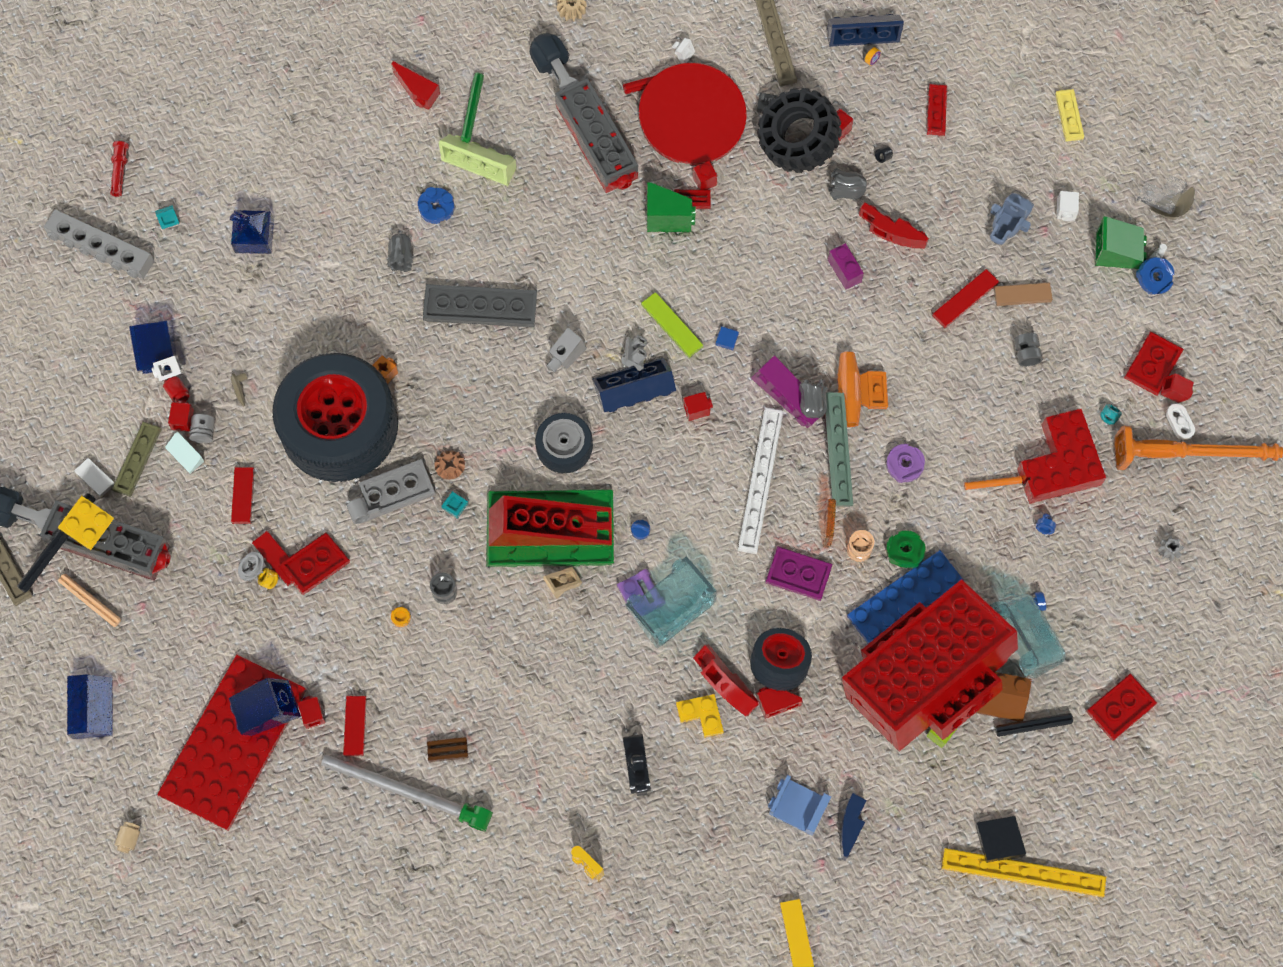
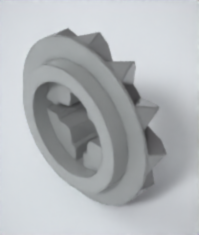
[238,552,266,582]

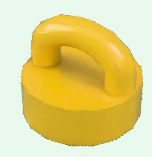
[257,568,278,589]

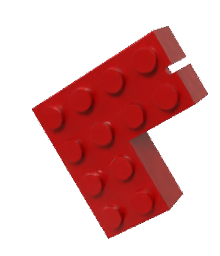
[1017,408,1106,504]

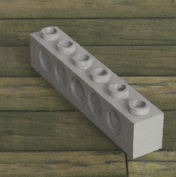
[44,209,154,279]

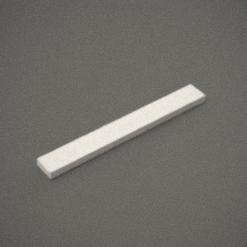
[738,407,784,555]

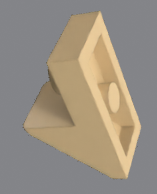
[543,567,582,599]

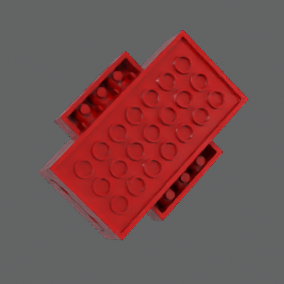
[842,579,1018,752]

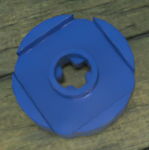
[418,187,455,224]
[1136,257,1174,295]

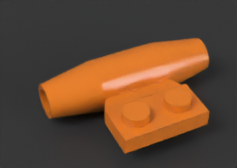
[837,352,888,427]

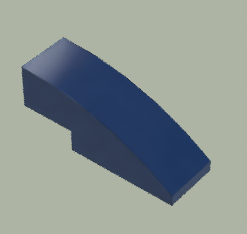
[840,793,867,861]

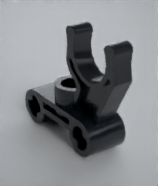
[623,734,651,796]

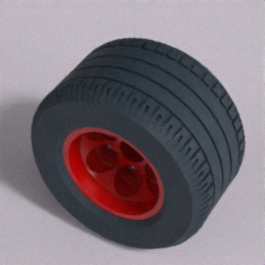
[272,353,398,482]

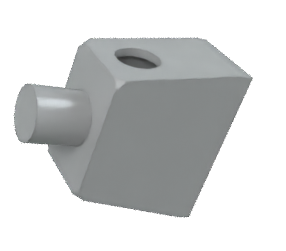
[546,328,587,373]

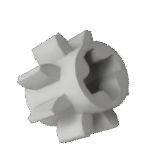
[1158,536,1184,562]

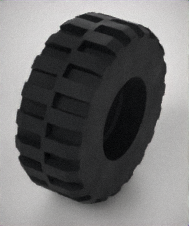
[757,88,842,173]

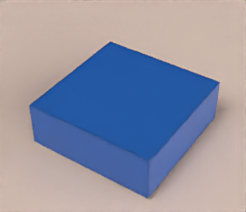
[715,327,739,351]

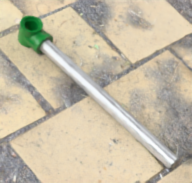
[321,754,493,832]

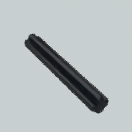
[995,713,1073,737]

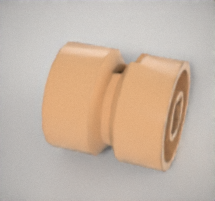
[847,530,875,562]

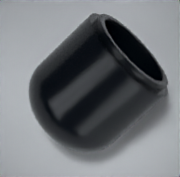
[875,146,893,163]

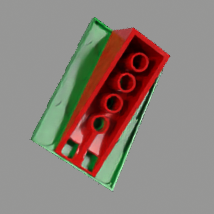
[486,490,614,567]

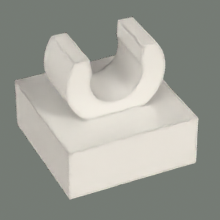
[672,38,695,63]

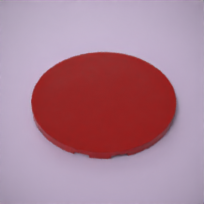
[638,63,747,165]

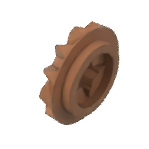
[434,450,465,480]

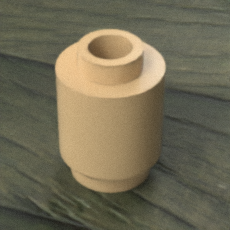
[114,822,140,854]

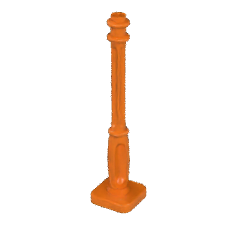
[1114,426,1283,470]

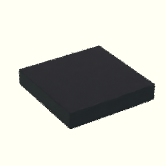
[975,816,1026,863]

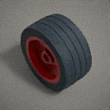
[750,628,812,691]

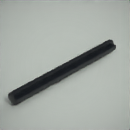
[17,493,96,593]

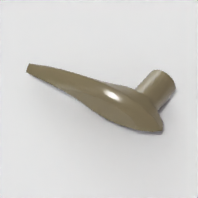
[231,373,247,407]

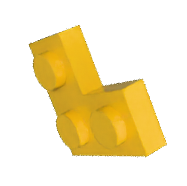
[676,694,724,738]

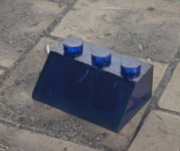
[67,674,113,739]

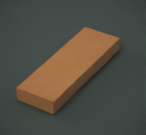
[994,283,1053,306]

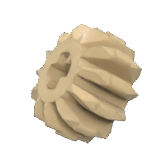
[557,0,587,22]

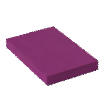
[765,546,833,601]

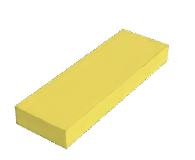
[1055,89,1084,142]

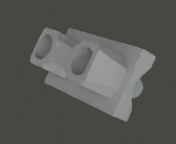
[621,335,647,371]

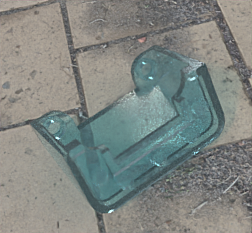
[625,556,717,648]
[990,594,1066,678]

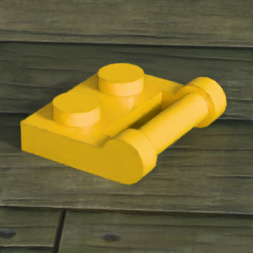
[571,846,604,881]

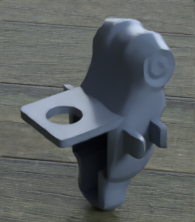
[990,193,1034,245]

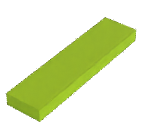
[641,292,703,358]

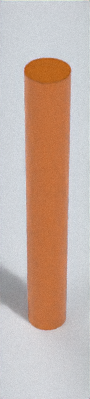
[964,476,1022,490]

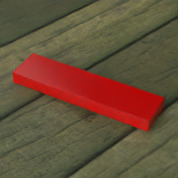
[932,269,999,329]

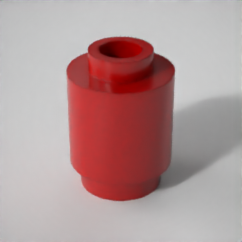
[163,376,190,403]

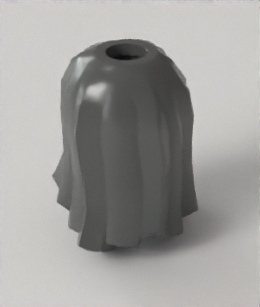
[829,167,867,200]
[387,234,413,272]
[799,380,828,418]

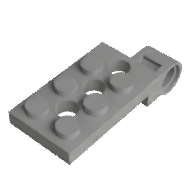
[346,459,435,524]

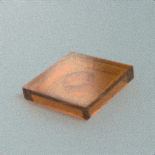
[823,499,836,548]

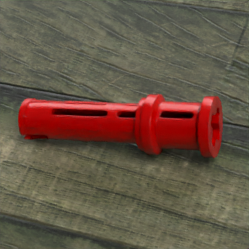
[110,141,129,197]

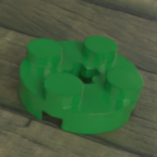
[886,530,926,568]

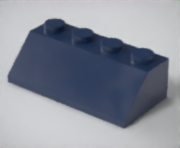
[827,14,904,47]
[592,357,676,413]

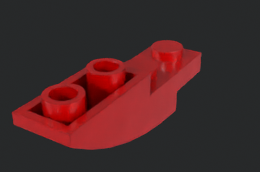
[859,202,929,249]
[693,644,760,716]

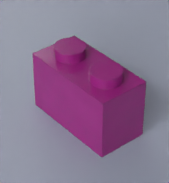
[828,243,864,290]

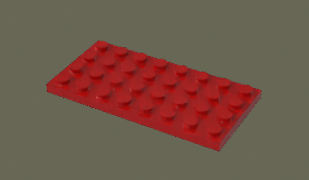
[157,654,307,831]

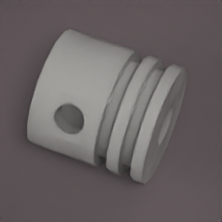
[189,414,215,443]

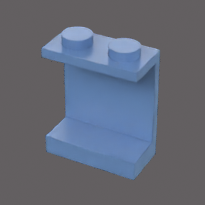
[768,775,831,836]

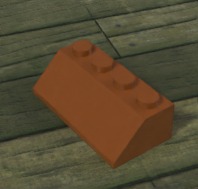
[976,672,1032,722]

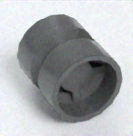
[1014,333,1043,367]
[430,573,457,604]

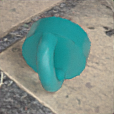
[1100,404,1122,425]

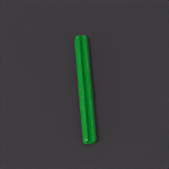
[461,72,484,143]

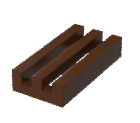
[427,737,469,763]

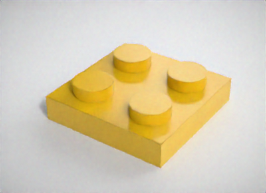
[58,495,114,551]

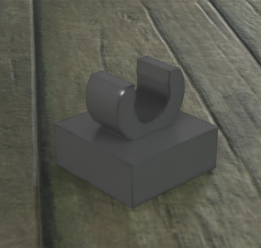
[757,93,778,112]

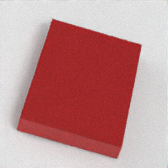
[1124,331,1184,396]
[279,532,350,595]
[1086,673,1157,741]

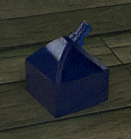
[230,210,274,254]

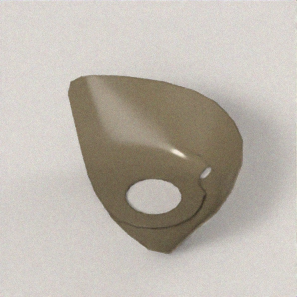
[1147,187,1195,220]

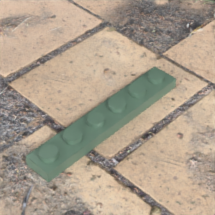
[826,392,853,507]

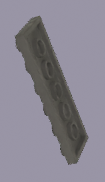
[423,284,537,327]

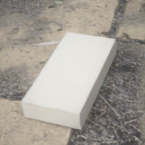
[74,458,114,498]

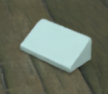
[165,432,205,474]

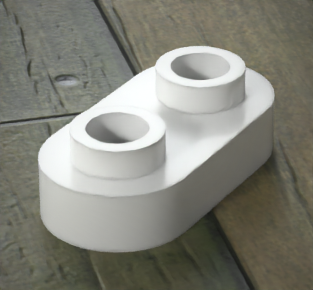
[1166,404,1195,441]

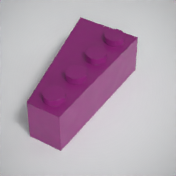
[751,355,819,428]

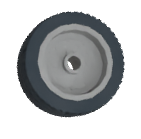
[535,413,593,474]

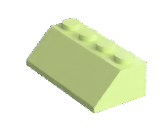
[439,134,517,186]

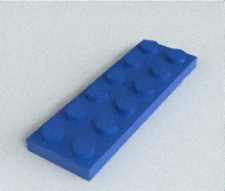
[847,550,964,644]

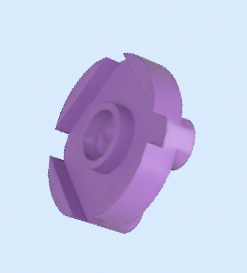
[886,444,925,483]

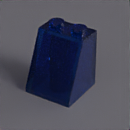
[129,320,176,374]
[229,678,301,736]

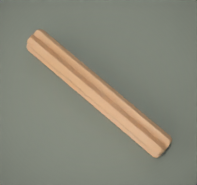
[58,574,121,627]

